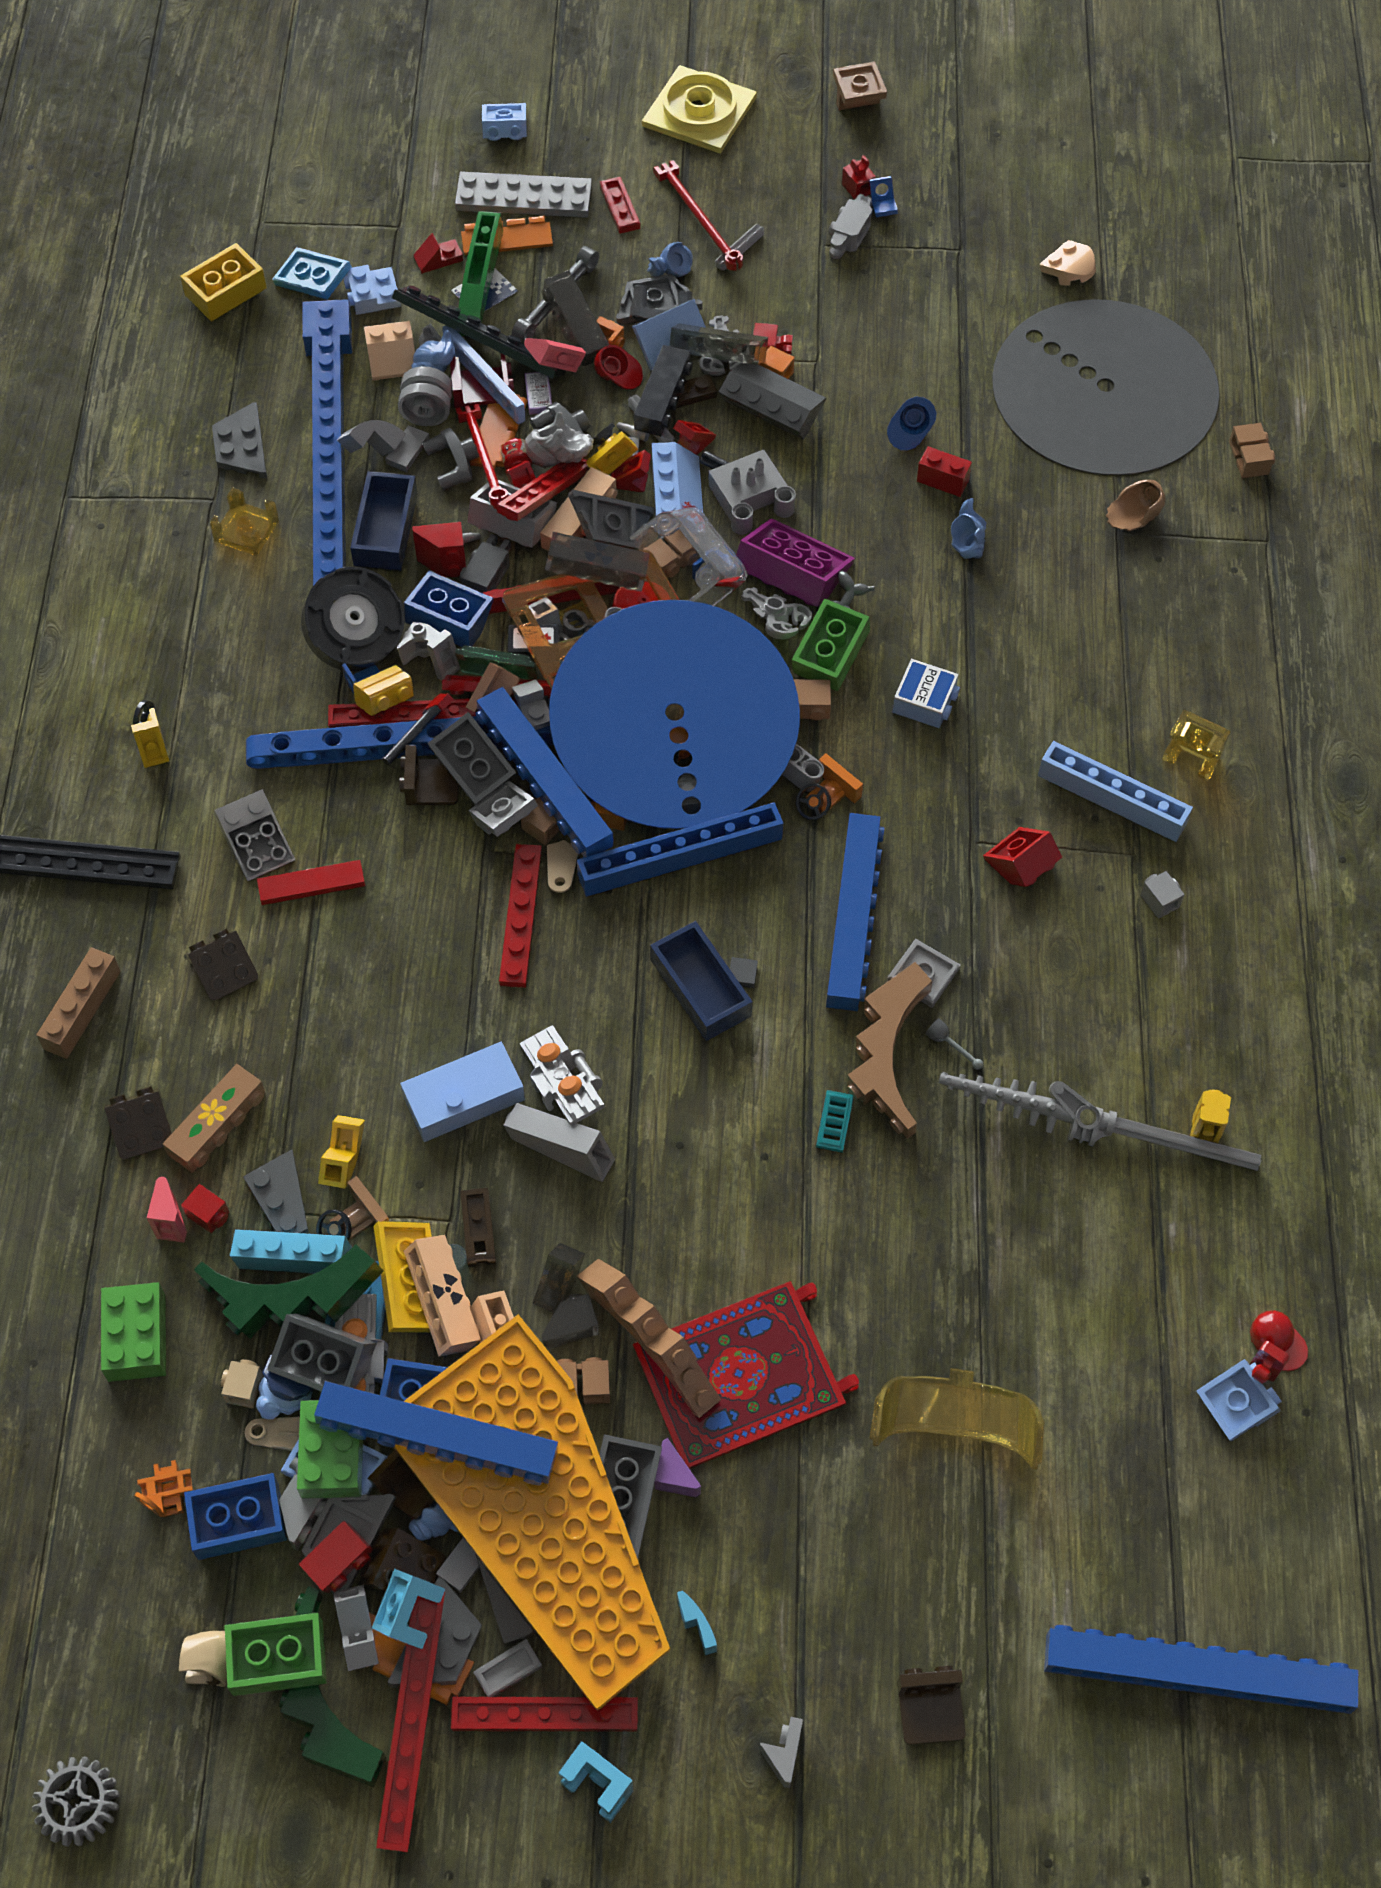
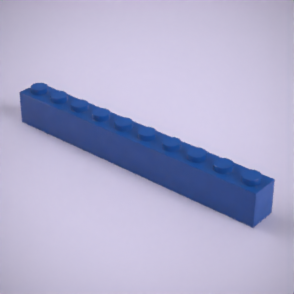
[1044,1625,1358,1714]

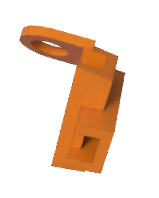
[134,1460,193,1517]

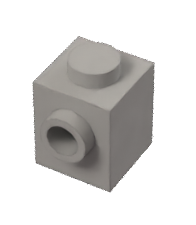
[1141,871,1184,919]

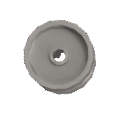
[398,366,453,426]

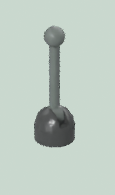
[925,1018,983,1070]

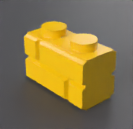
[353,665,414,716]
[1190,1090,1231,1143]

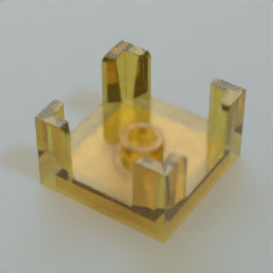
[210,488,279,556]
[1162,710,1231,781]

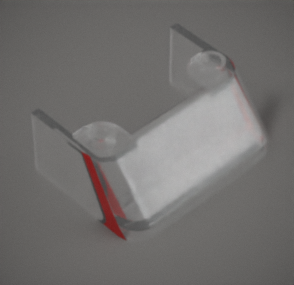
[630,507,747,606]

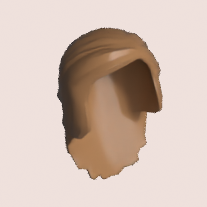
[1106,480,1166,531]

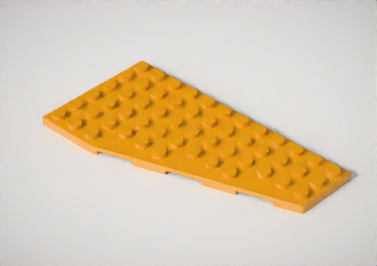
[394,1314,670,1711]

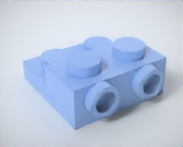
[482,103,527,141]
[343,265,401,315]
[1197,1359,1282,1441]

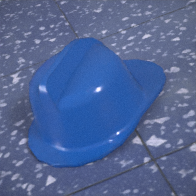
[887,397,936,450]

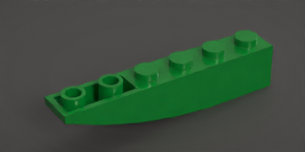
[457,211,503,336]

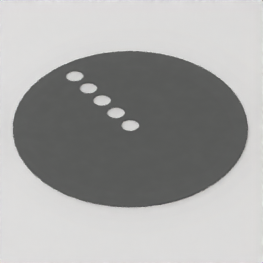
[992,299,1219,475]

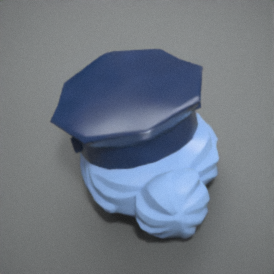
[256,1355,314,1420]

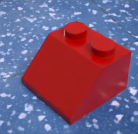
[412,522,466,577]
[983,827,1063,887]

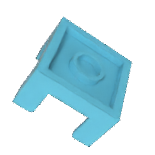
[372,1569,445,1649]
[559,1741,633,1823]

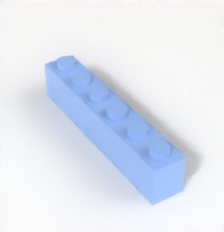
[1038,741,1193,842]

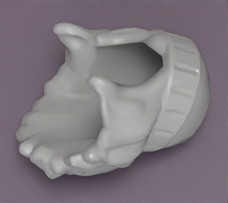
[525,412,594,468]

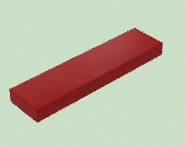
[257,860,365,905]

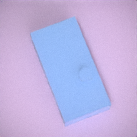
[400,1041,525,1142]

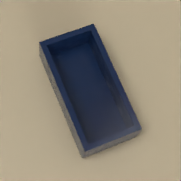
[350,471,418,571]
[650,921,753,1041]

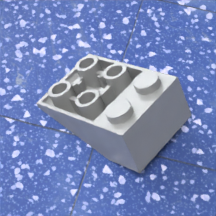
[213,789,295,881]

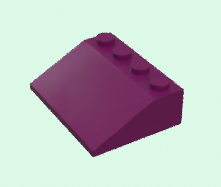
[733,518,855,607]

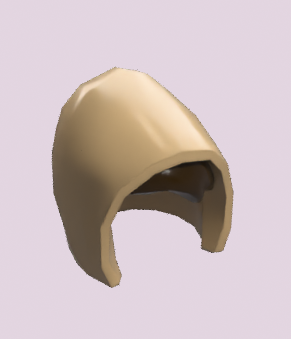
[179,1631,227,1687]

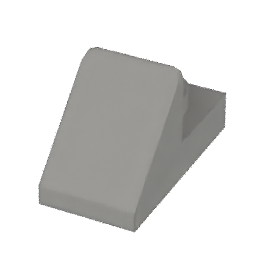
[512,679,550,730]
[759,1717,803,1788]

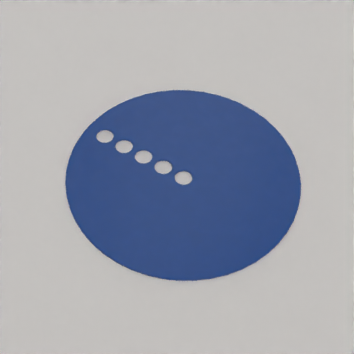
[549,600,800,829]

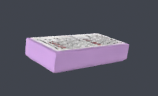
[525,372,552,415]

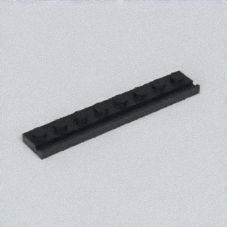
[392,285,566,379]
[0,835,181,889]

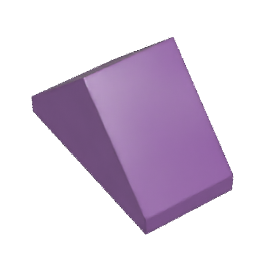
[655,1438,701,1497]

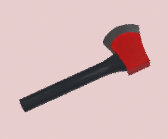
[382,693,454,766]

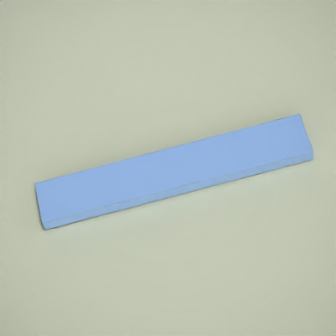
[442,325,525,424]

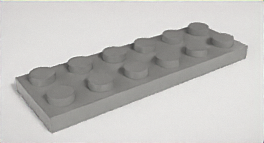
[455,172,592,217]

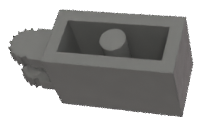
[459,534,512,593]

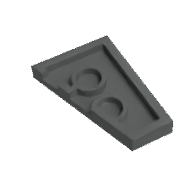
[243,1149,309,1234]

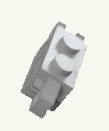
[829,194,872,259]

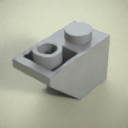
[279,1474,328,1551]

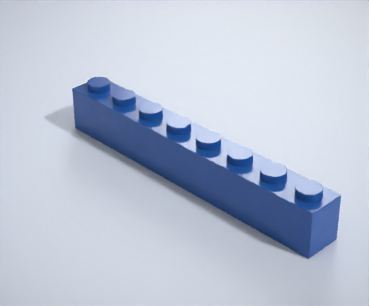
[476,687,613,857]
[577,802,783,897]
[826,813,884,1011]
[314,1381,558,1485]

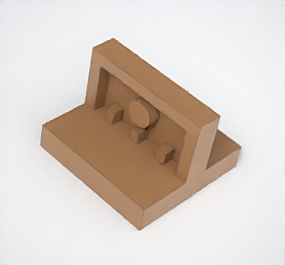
[833,62,887,110]

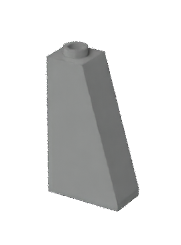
[504,1103,615,1182]

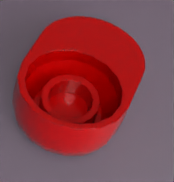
[594,345,643,390]
[1250,1310,1308,1371]

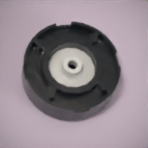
[301,567,405,671]

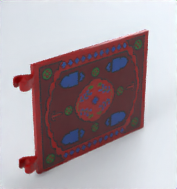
[633,1281,859,1469]

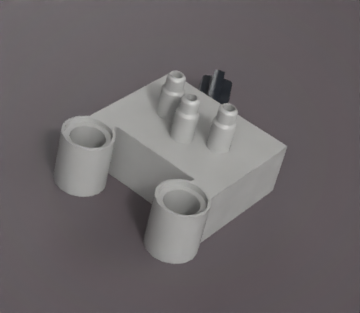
[700,450,796,535]

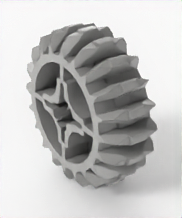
[32,1757,119,1847]

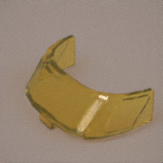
[870,1368,1045,1470]

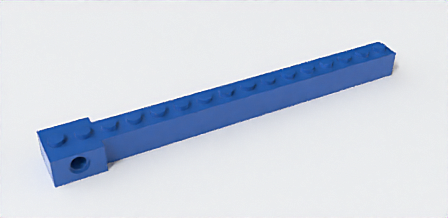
[303,299,352,586]

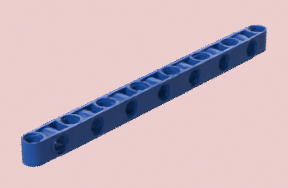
[246,716,554,768]

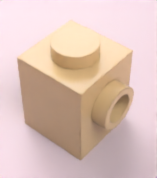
[221,1360,263,1408]

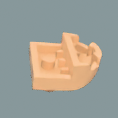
[1040,240,1096,286]

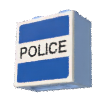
[892,659,960,728]

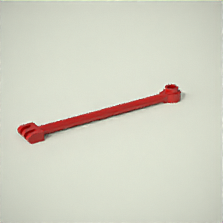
[653,160,743,271]
[455,404,508,510]

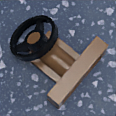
[316,1176,390,1241]

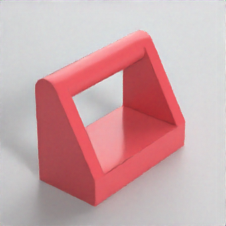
[524,338,586,373]
[147,1177,187,1243]

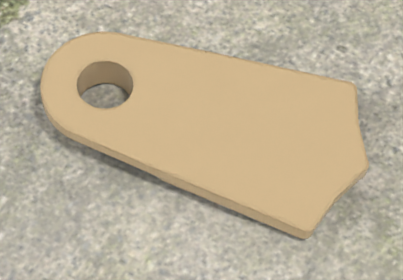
[547,840,578,893]
[245,1417,300,1451]

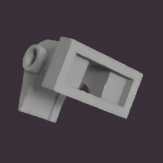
[396,622,462,681]

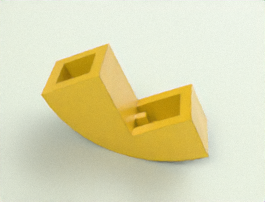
[318,1115,365,1188]

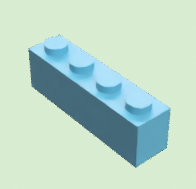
[230,1230,352,1273]

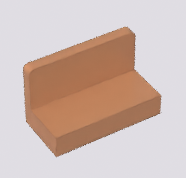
[466,663,520,712]

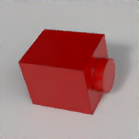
[181,1184,230,1234]

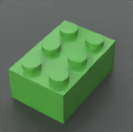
[792,598,870,691]
[101,1282,166,1382]
[297,1400,363,1499]
[225,1613,327,1696]

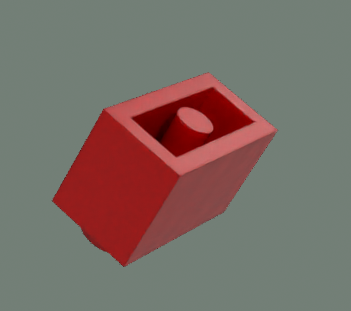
[916,446,972,497]
[299,1521,373,1593]

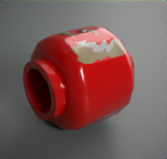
[501,438,533,470]

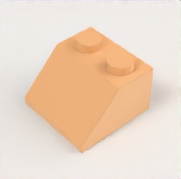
[364,321,415,381]

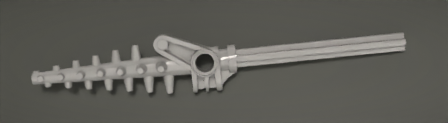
[939,1072,1262,1171]

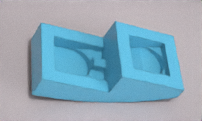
[677,1591,717,1655]

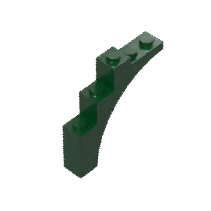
[194,1244,384,1339]
[279,1586,386,1787]

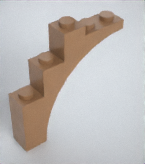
[847,962,932,1139]
[577,1259,721,1418]

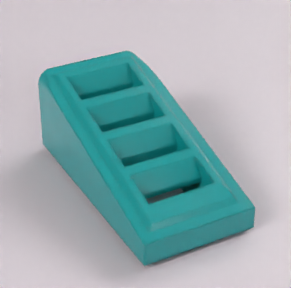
[816,1090,854,1153]

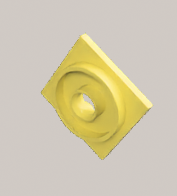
[642,65,757,154]

